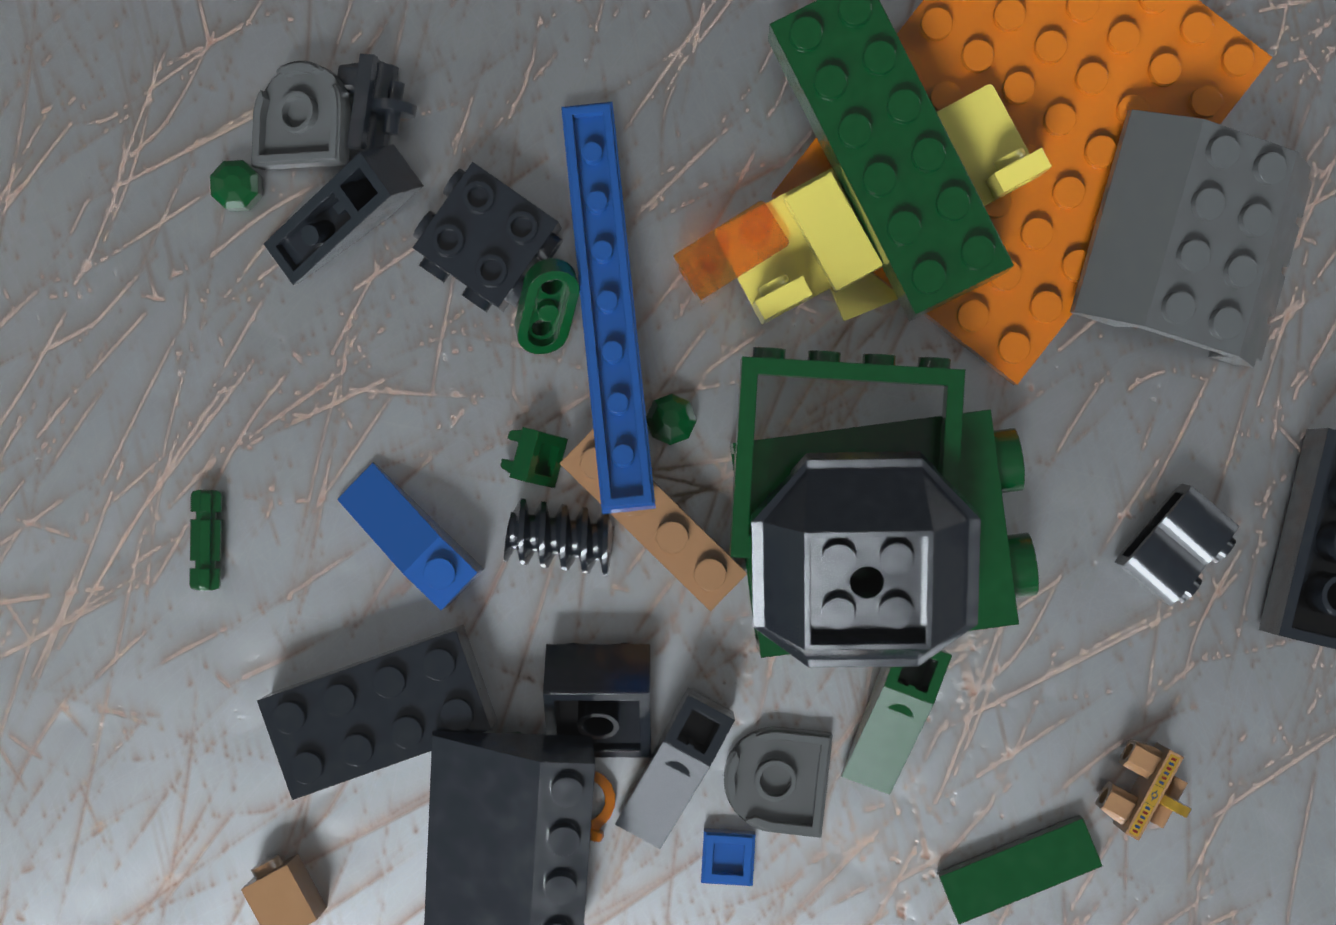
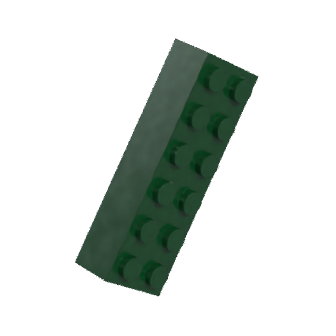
[768,0,1014,322]

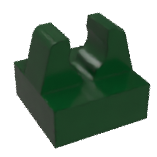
[501,427,568,488]

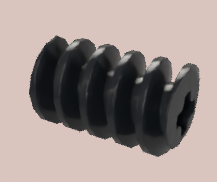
[503,498,615,577]

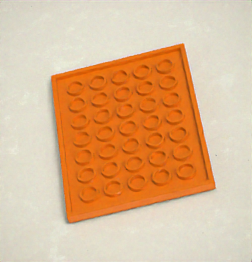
[771,0,1273,385]

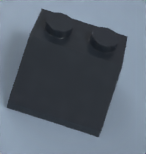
[543,643,651,758]

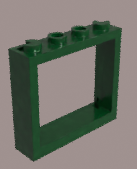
[729,347,966,558]

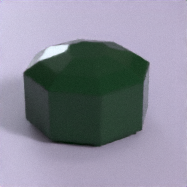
[210,160,263,212]
[646,394,697,445]

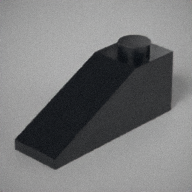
[264,144,424,285]

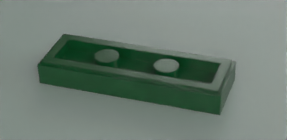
[937,815,1103,925]

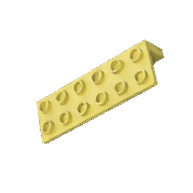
[714,84,1052,325]

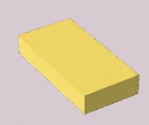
[784,172,883,293]

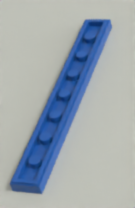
[561,101,656,514]

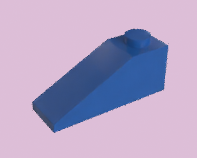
[337,462,484,610]

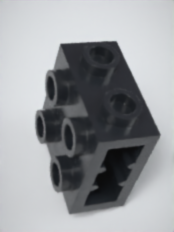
[412,162,563,313]

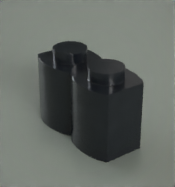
[1114,484,1239,606]

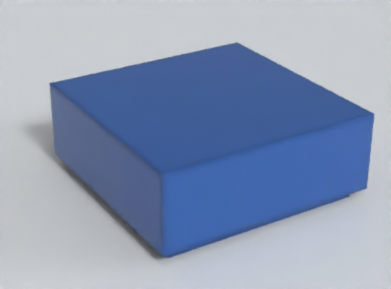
[701,828,756,886]

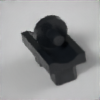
[337,54,417,152]

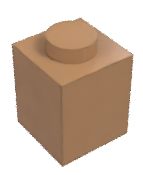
[241,854,327,925]

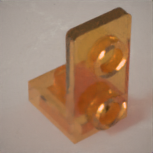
[673,201,789,306]

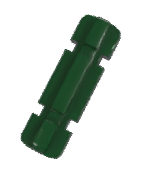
[189,490,222,591]

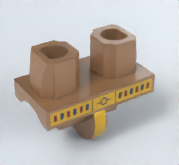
[1095,739,1192,841]

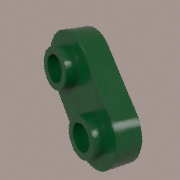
[515,258,580,354]

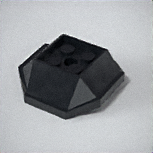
[751,451,981,668]

